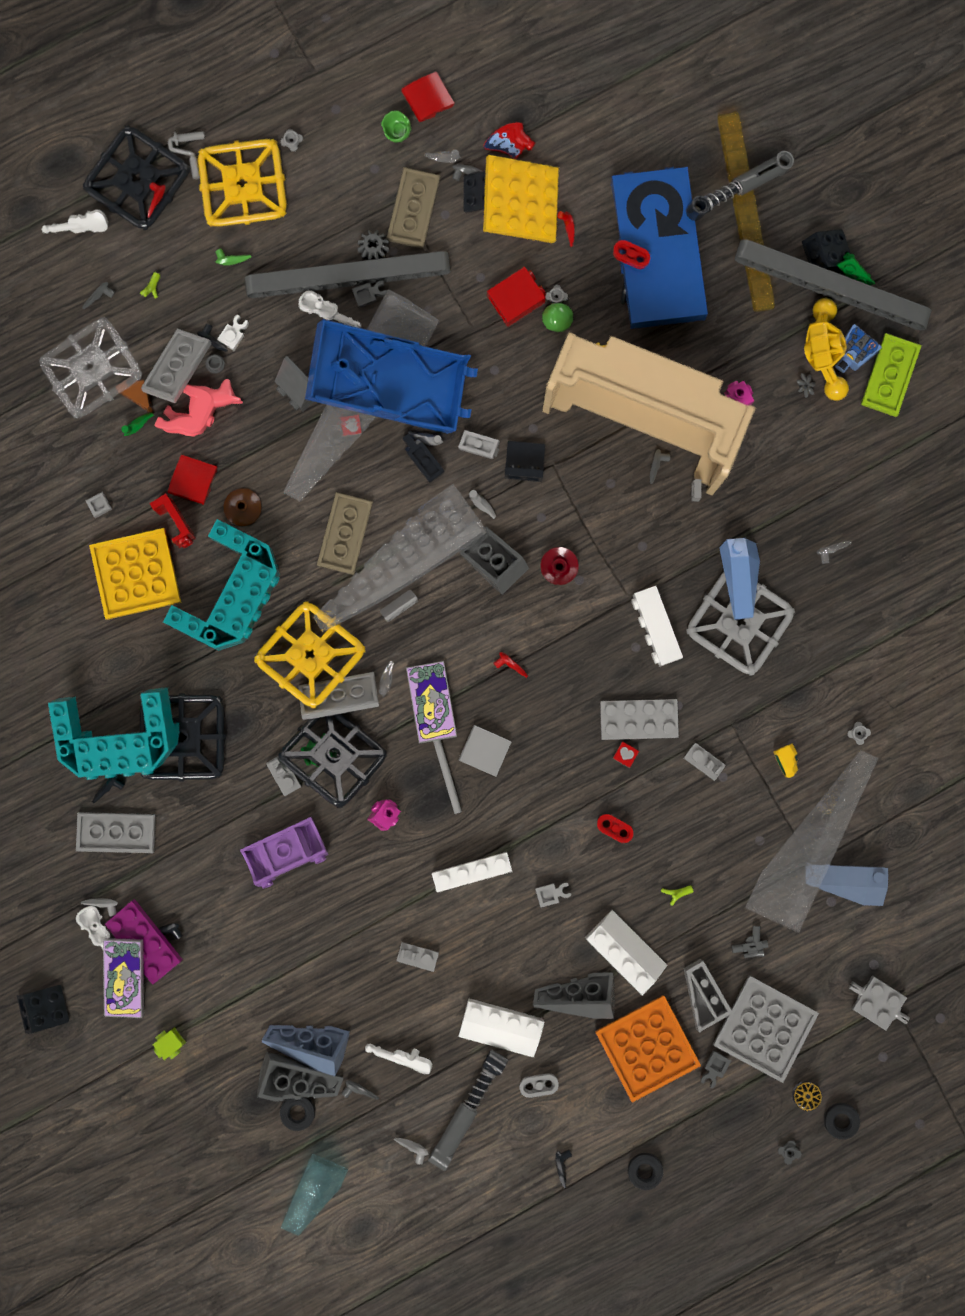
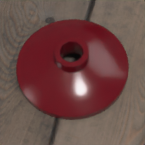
[540,547,579,585]

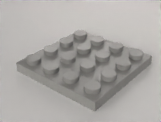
[713,975,819,1083]

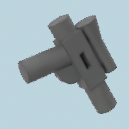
[731,926,768,958]

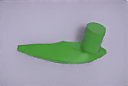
[215,249,251,265]

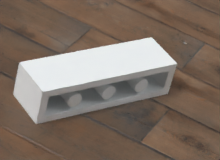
[631,586,683,667]
[432,852,512,892]

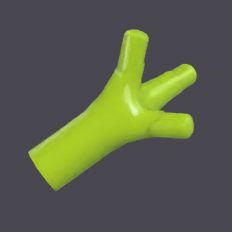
[140,272,160,298]
[661,885,693,906]

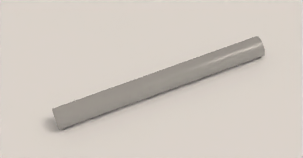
[433,740,462,814]

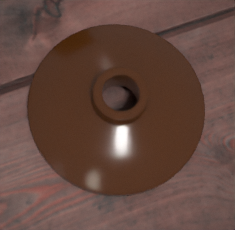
[224,488,262,526]

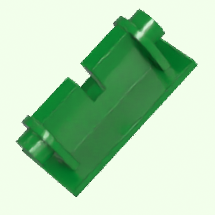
[837,252,875,286]

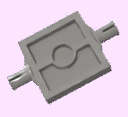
[849,976,910,1030]

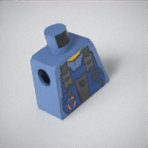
[835,324,882,373]

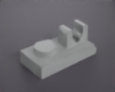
[458,430,500,459]
[683,743,726,781]
[266,756,302,796]
[397,942,439,972]

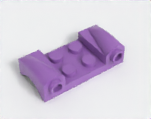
[240,817,328,889]

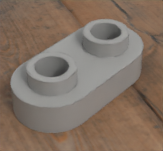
[519,1073,559,1098]

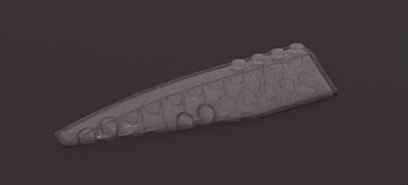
[283,289,439,502]

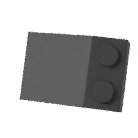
[275,356,314,412]
[459,527,529,595]

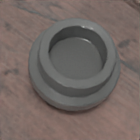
[206,354,225,374]

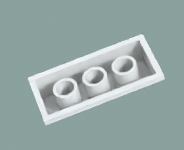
[585,910,667,995]
[459,998,544,1057]

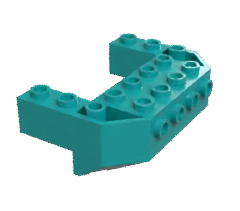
[163,519,280,651]
[48,688,179,780]

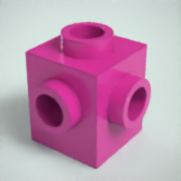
[724,381,754,406]
[367,799,401,831]

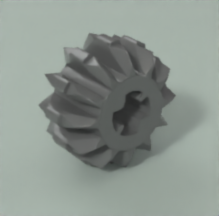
[358,230,389,260]

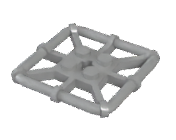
[686,572,795,676]

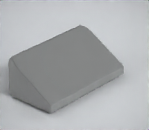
[380,590,418,622]

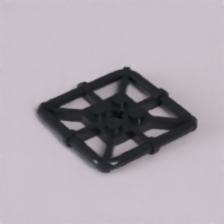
[83,125,190,230]
[140,693,226,782]
[278,713,387,808]

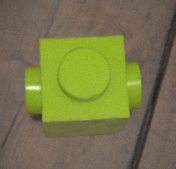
[153,1027,186,1060]

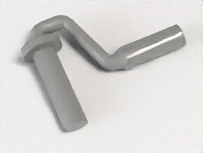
[168,131,205,179]

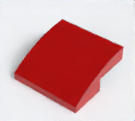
[401,72,454,122]
[168,455,217,505]

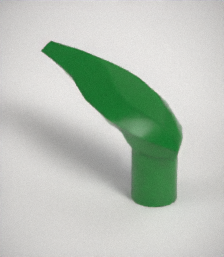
[121,412,154,436]

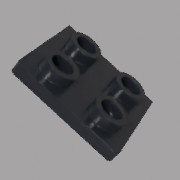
[464,171,486,213]
[802,229,851,270]
[504,441,545,482]
[17,985,69,1034]

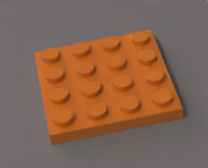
[595,995,701,1102]

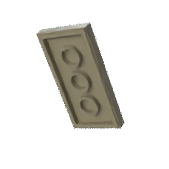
[387,167,440,249]
[317,492,373,575]

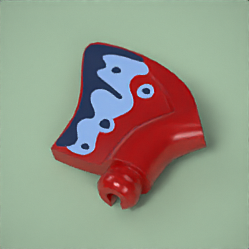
[484,123,535,160]

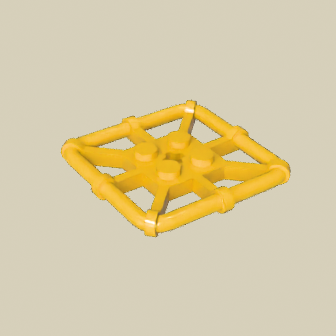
[198,139,287,227]
[254,601,365,708]

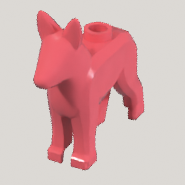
[154,379,243,437]

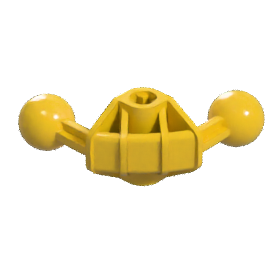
[804,298,849,401]

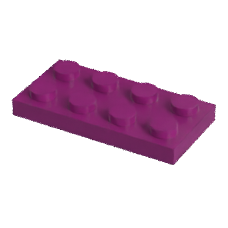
[105,899,183,985]

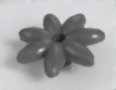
[797,373,816,398]

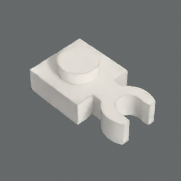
[217,315,249,351]

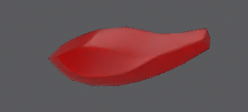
[147,182,165,218]
[557,211,575,247]
[494,652,528,678]

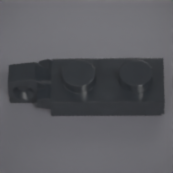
[403,433,445,483]

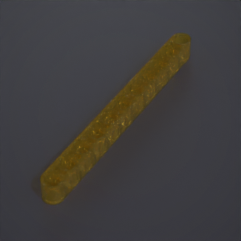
[718,111,775,312]

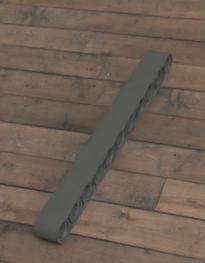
[734,240,932,330]
[245,251,451,298]

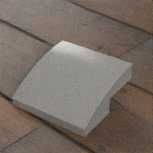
[458,725,511,777]

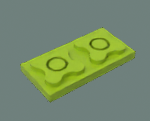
[860,333,922,417]

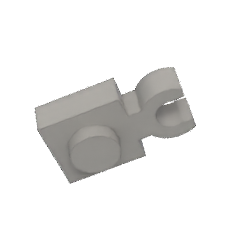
[535,883,571,908]

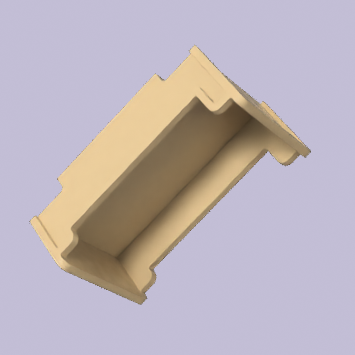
[542,333,755,495]

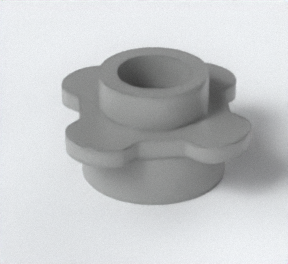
[281,129,303,151]
[545,285,568,304]
[847,722,871,745]

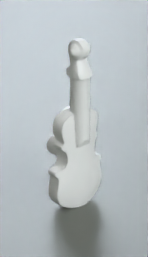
[42,210,108,234]
[299,290,361,328]
[76,906,110,949]
[365,1044,432,1074]

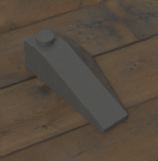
[533,972,615,1019]
[257,1052,343,1101]

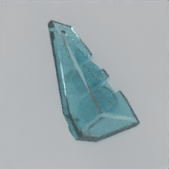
[281,1154,348,1236]

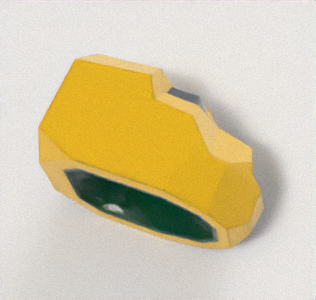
[773,743,798,778]

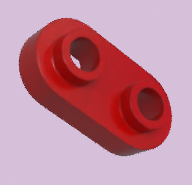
[613,240,650,269]
[597,814,634,843]

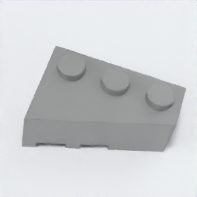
[684,959,733,1032]

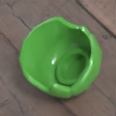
[381,111,411,143]
[543,303,573,332]

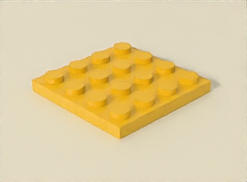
[483,155,558,243]
[89,528,182,620]

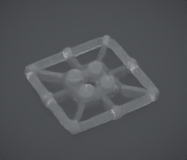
[39,317,143,419]

